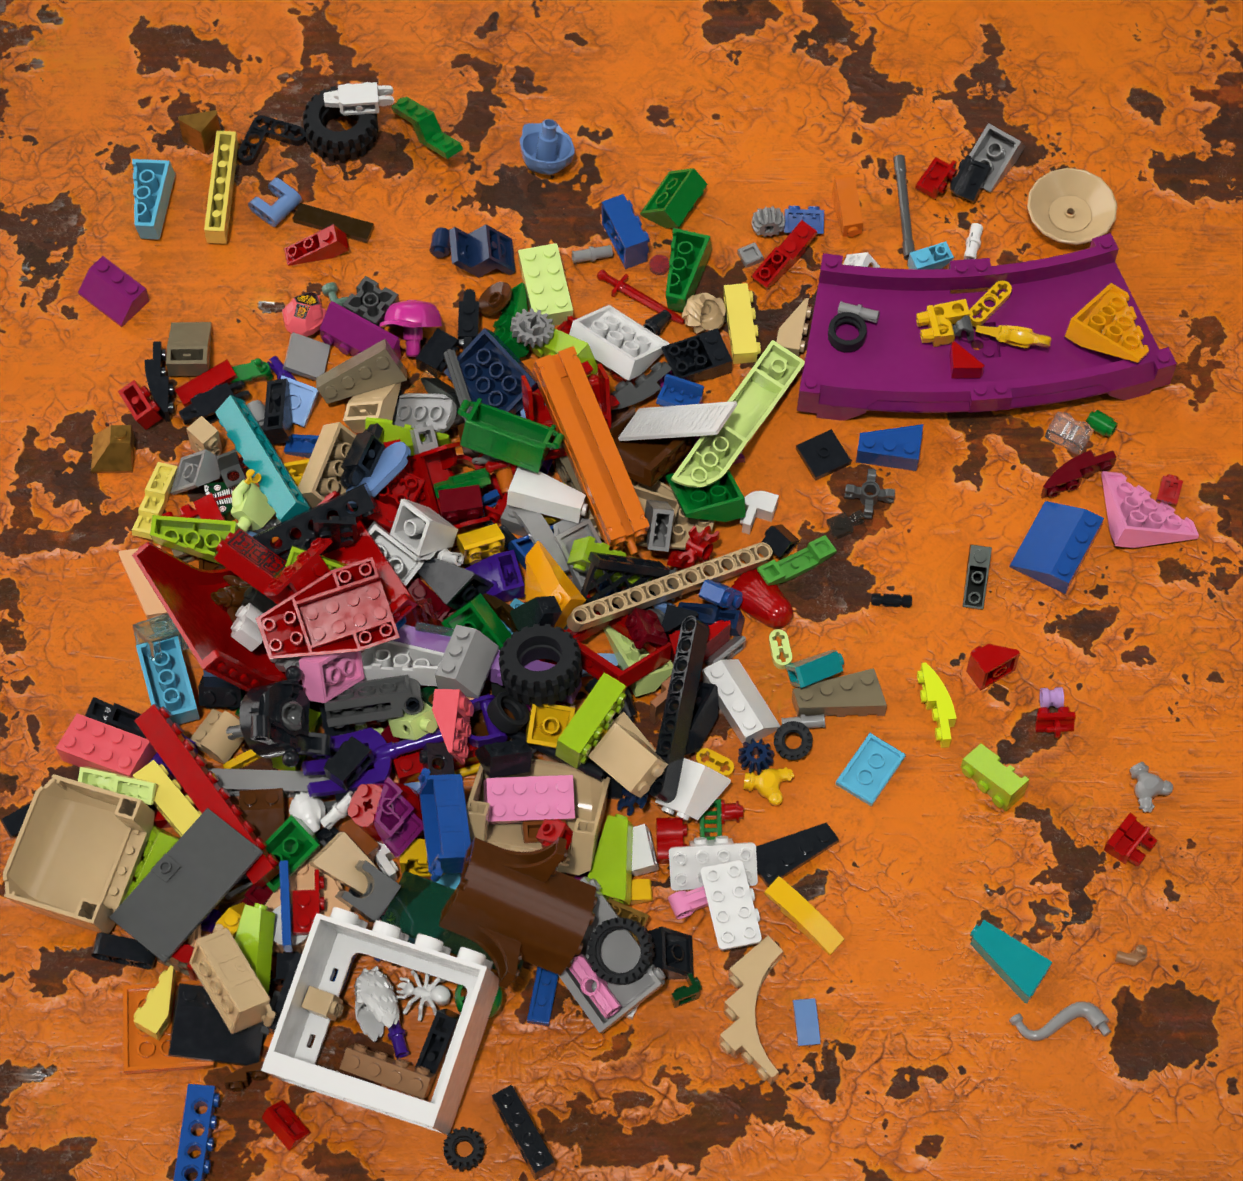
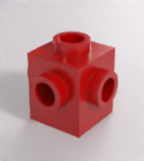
[536,819,573,850]

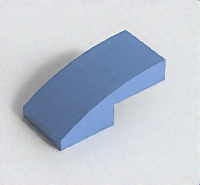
[793,998,820,1046]

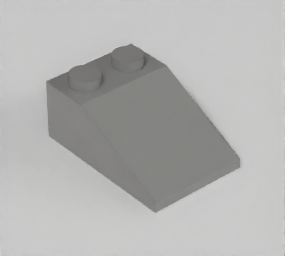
[969,123,1025,193]

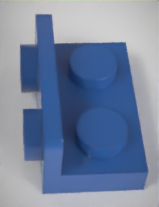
[784,206,824,235]

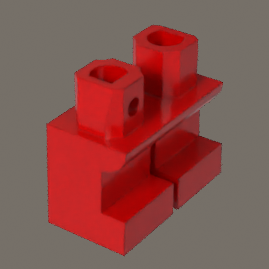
[1104,813,1158,867]

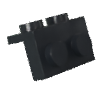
[950,155,992,203]

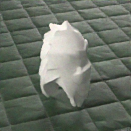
[354,966,400,1042]

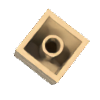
[588,723,668,798]

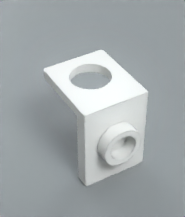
[843,252,880,268]

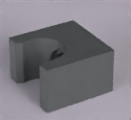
[335,860,401,922]

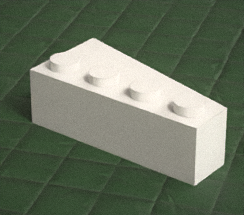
[361,641,444,686]

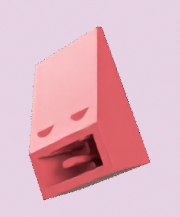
[432,689,474,765]

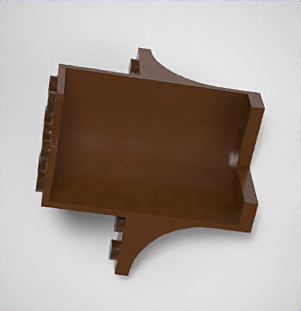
[439,837,597,989]

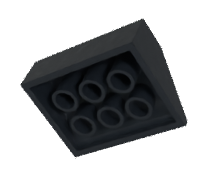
[168,983,267,1066]

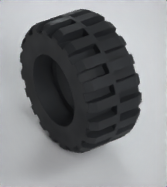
[303,86,378,162]
[499,624,583,706]

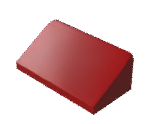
[262,1100,311,1150]

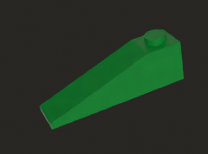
[493,282,530,358]

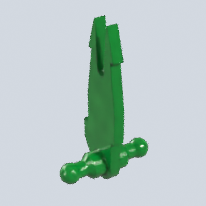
[229,358,273,383]

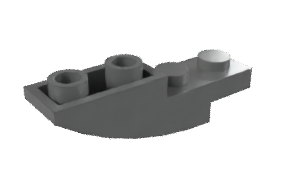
[610,361,672,410]

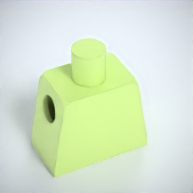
[388,701,439,740]

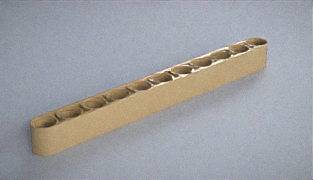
[566,542,772,632]

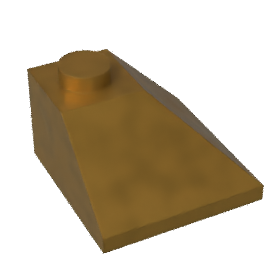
[91,425,135,473]

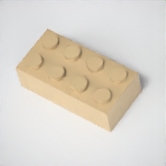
[298,422,356,508]

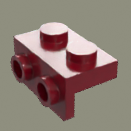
[625,607,668,650]

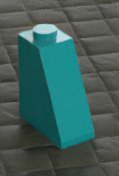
[785,650,844,688]

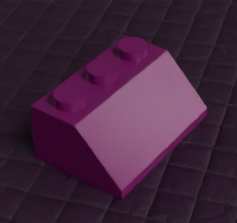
[78,256,149,327]

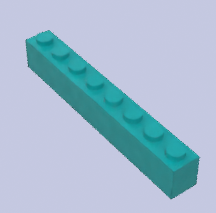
[215,395,310,522]

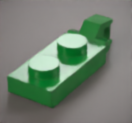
[434,468,491,498]

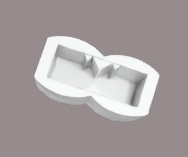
[231,603,263,652]

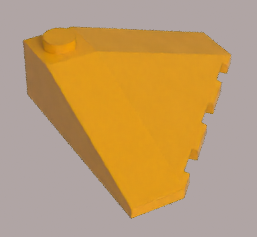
[1064,283,1149,363]
[524,541,586,629]

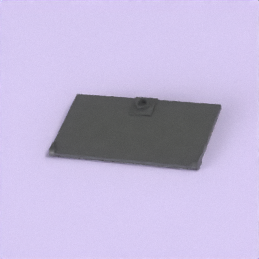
[109,808,263,963]

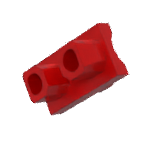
[1035,707,1076,739]

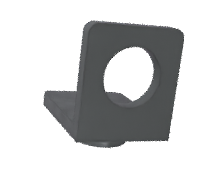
[216,450,246,488]

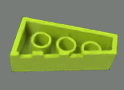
[567,536,653,587]

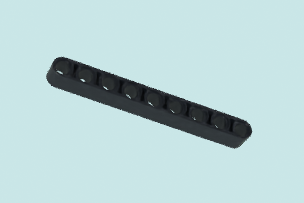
[648,615,709,803]

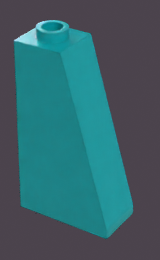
[970,920,1052,1004]

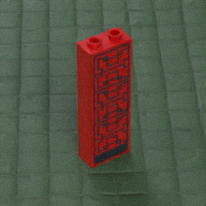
[214,528,294,604]

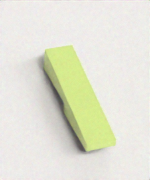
[78,766,157,805]

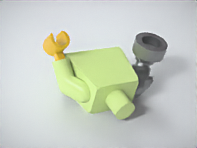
[231,469,282,533]

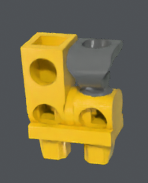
[916,299,974,347]

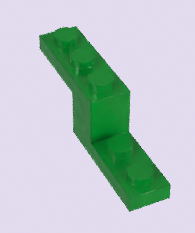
[391,96,463,159]

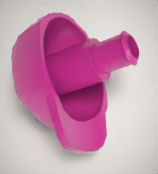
[380,300,442,357]

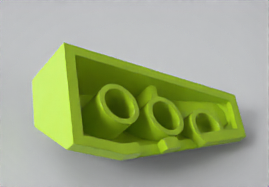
[365,417,452,457]
[125,825,180,899]

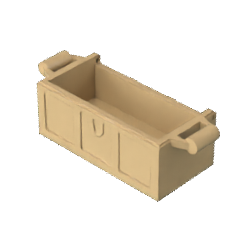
[189,924,276,1034]

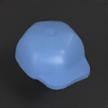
[520,119,575,175]

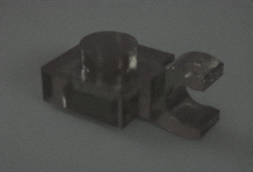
[826,510,865,540]

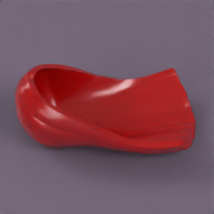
[731,568,793,628]

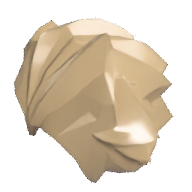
[682,293,726,334]

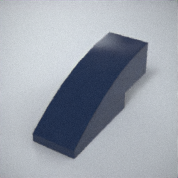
[678,602,745,636]

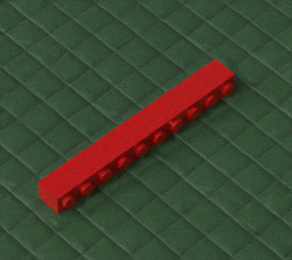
[134,704,280,888]

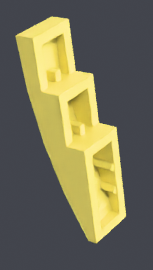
[132,462,178,540]

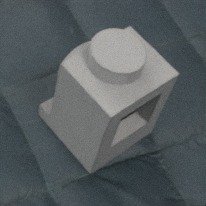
[410,422,438,454]

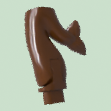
[211,575,253,608]

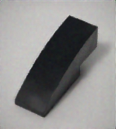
[85,697,146,738]

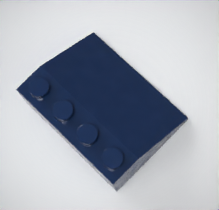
[444,328,539,414]

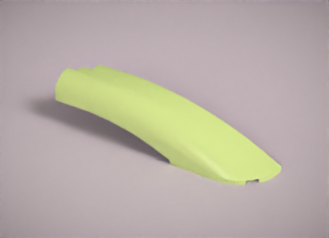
[671,340,805,487]

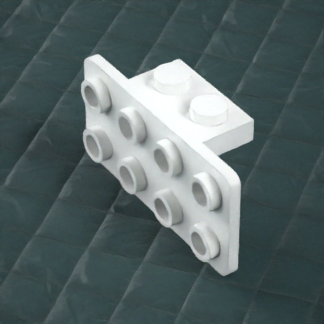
[669,836,758,891]
[700,860,762,951]

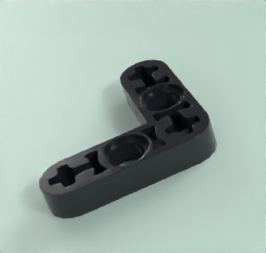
[238,115,306,166]

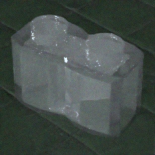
[1045,412,1094,455]

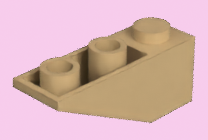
[776,298,812,357]

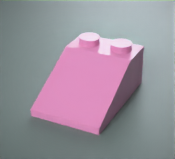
[299,651,365,703]

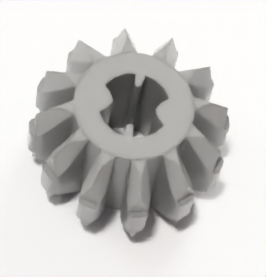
[752,206,785,237]

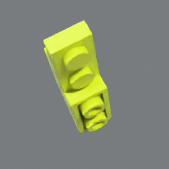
[917,662,957,748]

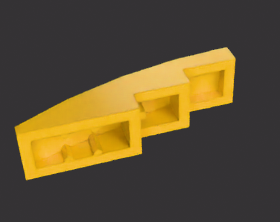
[764,876,844,955]

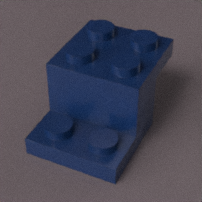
[449,224,515,278]

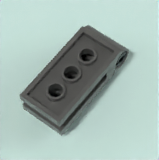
[324,675,424,728]

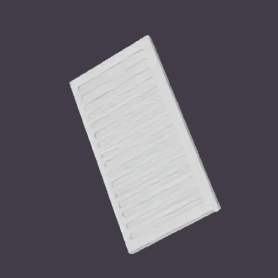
[618,401,737,441]

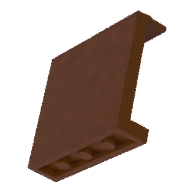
[610,406,695,487]

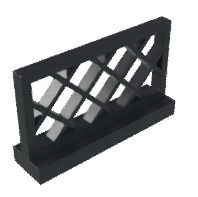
[581,552,670,610]

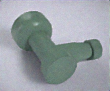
[321,282,348,307]

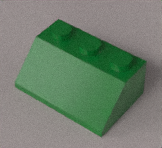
[640,168,708,229]
[441,593,511,650]
[265,815,321,893]

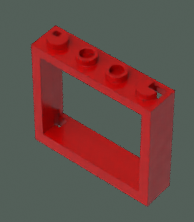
[564,608,672,688]

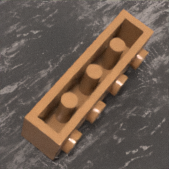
[340,1043,436,1099]

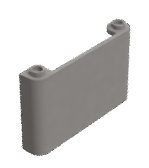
[558,877,666,1033]

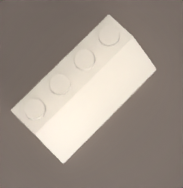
[702,659,780,745]

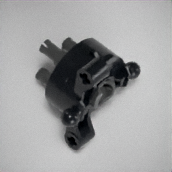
[226,666,331,767]

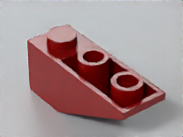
[284,224,349,266]

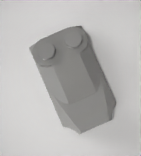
[553,518,607,592]

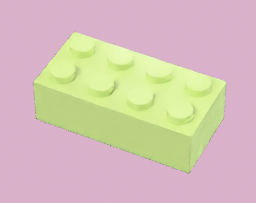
[518,243,573,326]

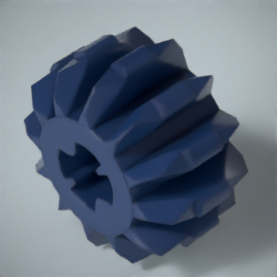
[738,738,774,775]

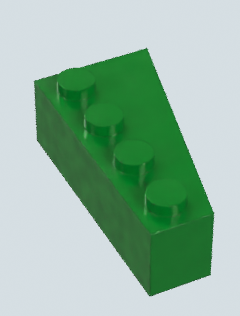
[666,228,712,312]

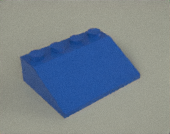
[1009,501,1104,594]

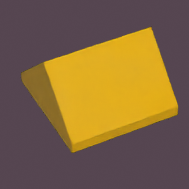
[526,704,575,748]

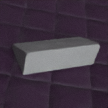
[705,636,746,666]

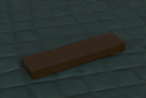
[293,203,374,243]

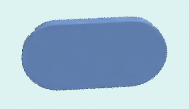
[346,442,411,508]

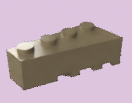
[316,339,407,404]
[791,668,887,717]

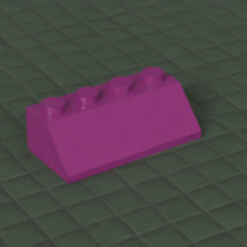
[320,301,401,359]

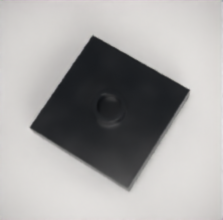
[796,429,851,481]

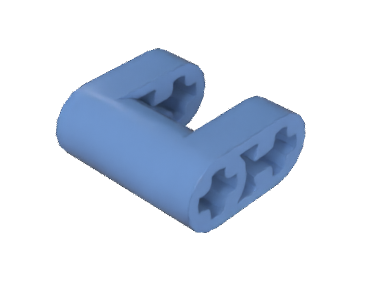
[248,178,302,227]

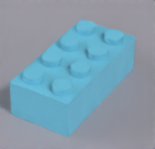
[136,634,200,725]

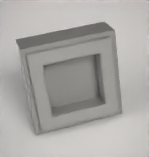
[737,242,764,268]

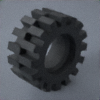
[774,721,813,760]
[443,1127,485,1172]

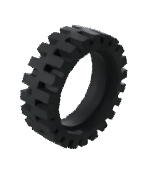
[587,918,655,984]

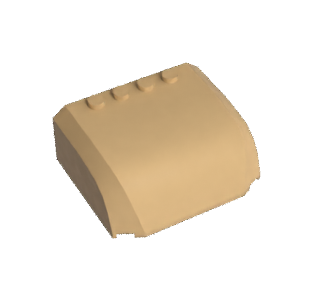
[466,758,610,875]
[3,774,155,934]

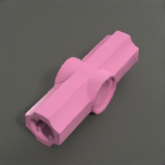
[569,954,622,1019]

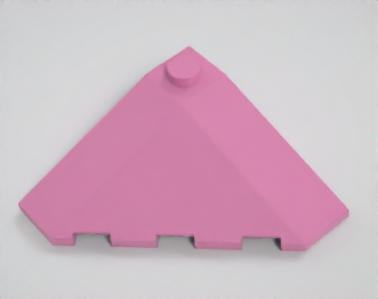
[1101,471,1199,548]

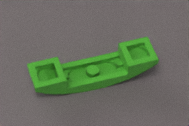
[757,535,837,586]

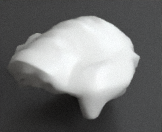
[289,792,326,834]

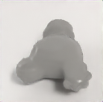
[1129,762,1173,813]

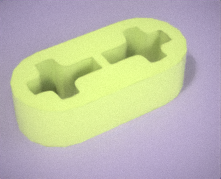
[769,629,792,669]

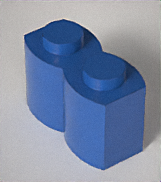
[699,579,743,610]

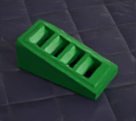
[699,799,722,840]

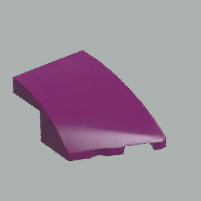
[374,777,423,857]

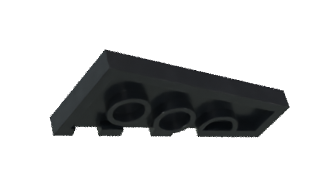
[756,822,839,887]

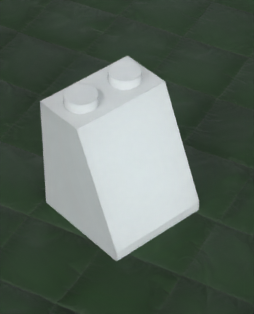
[390,499,458,557]
[655,758,731,821]

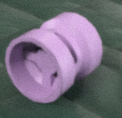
[1039,687,1064,708]

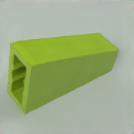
[588,814,633,905]
[235,903,275,994]

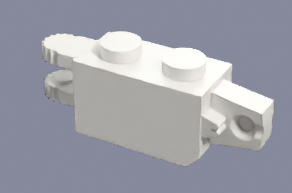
[324,82,394,116]

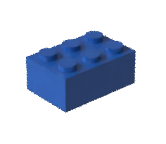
[602,194,650,269]

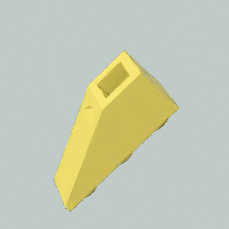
[133,965,176,1040]

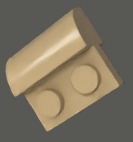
[190,709,244,764]

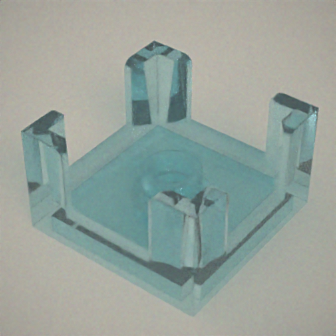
[132,613,189,660]

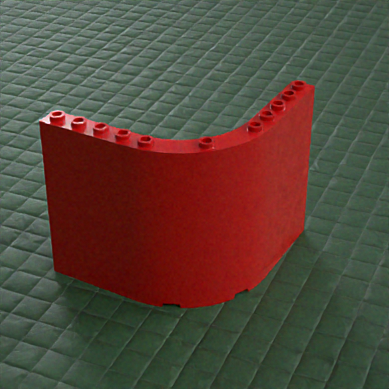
[132,491,418,692]

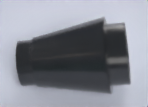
[643,310,672,336]

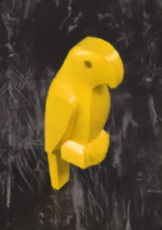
[975,325,1051,348]

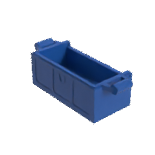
[418,768,471,882]

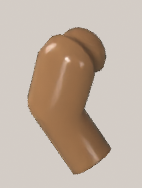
[1115,945,1148,966]

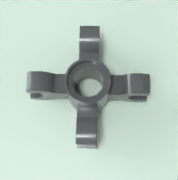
[844,469,895,519]

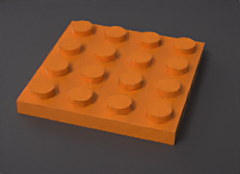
[123,980,215,1074]

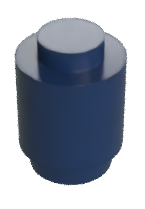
[430,227,450,258]

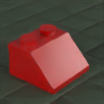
[966,644,1020,691]

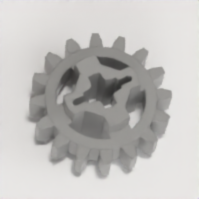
[510,308,555,348]

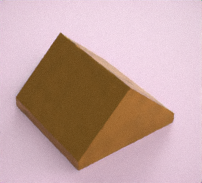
[178,110,221,154]

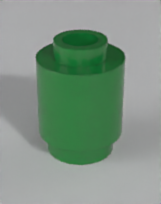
[1086,410,1118,437]

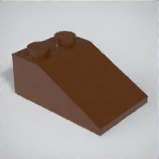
[239,788,286,842]

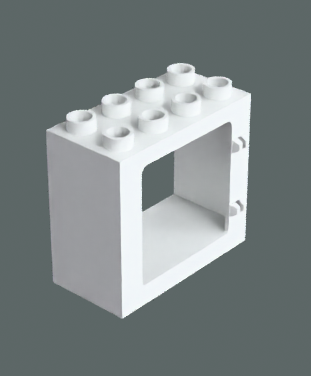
[261,907,499,1135]

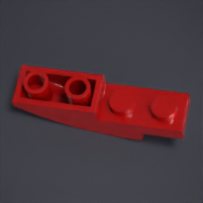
[751,220,818,288]

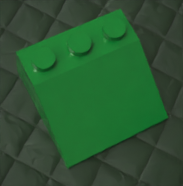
[665,470,746,522]

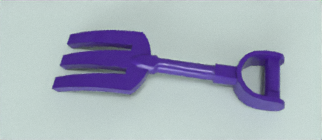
[298,694,507,797]

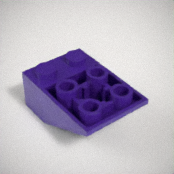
[465,550,525,602]

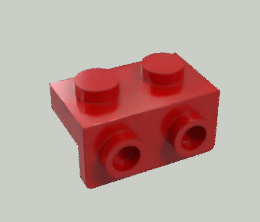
[915,157,957,199]

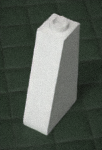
[507,466,588,523]

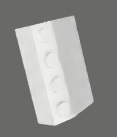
[569,305,670,381]

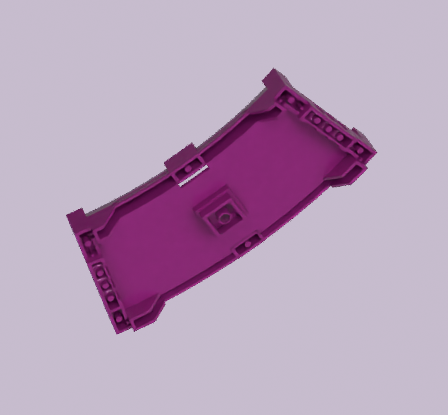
[797,233,1177,421]

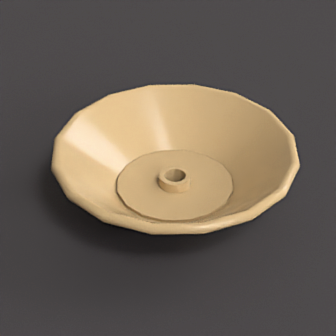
[1027,168,1117,245]

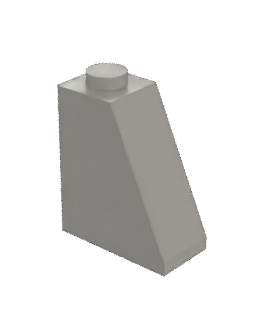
[645,499,674,552]

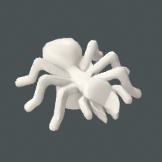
[396,970,451,1021]

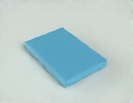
[835,733,906,807]

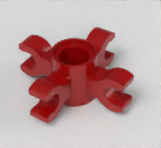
[679,526,720,568]

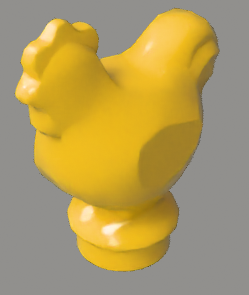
[743,767,794,806]

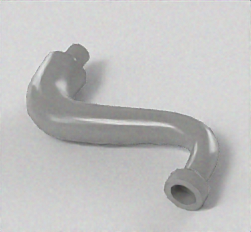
[1009,1001,1111,1041]

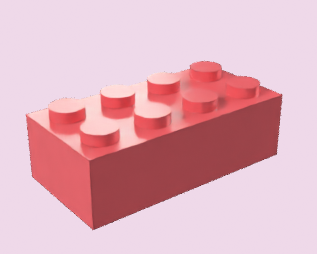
[56,713,156,777]

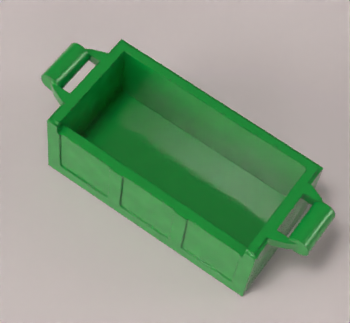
[457,398,564,473]

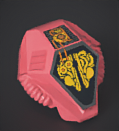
[282,292,326,337]

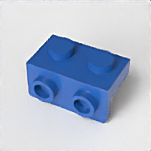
[656,374,704,406]

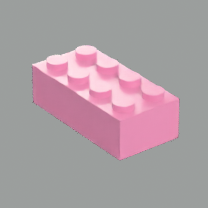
[484,775,575,824]

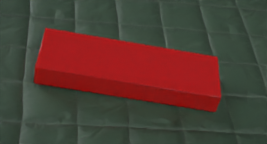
[175,359,238,407]

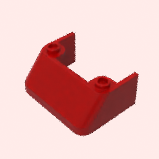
[521,363,611,442]
[405,442,490,530]

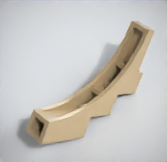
[719,936,783,1084]

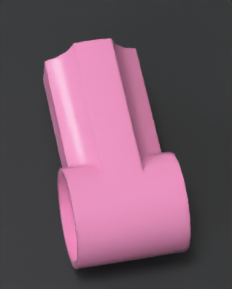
[668,886,708,919]

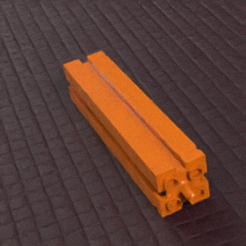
[533,346,650,556]

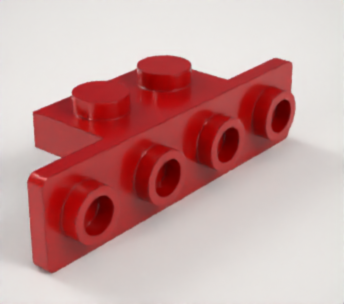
[264,538,333,596]
[293,869,325,936]

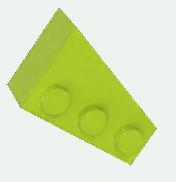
[532,328,598,377]

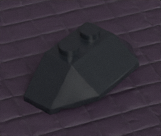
[658,682,718,755]

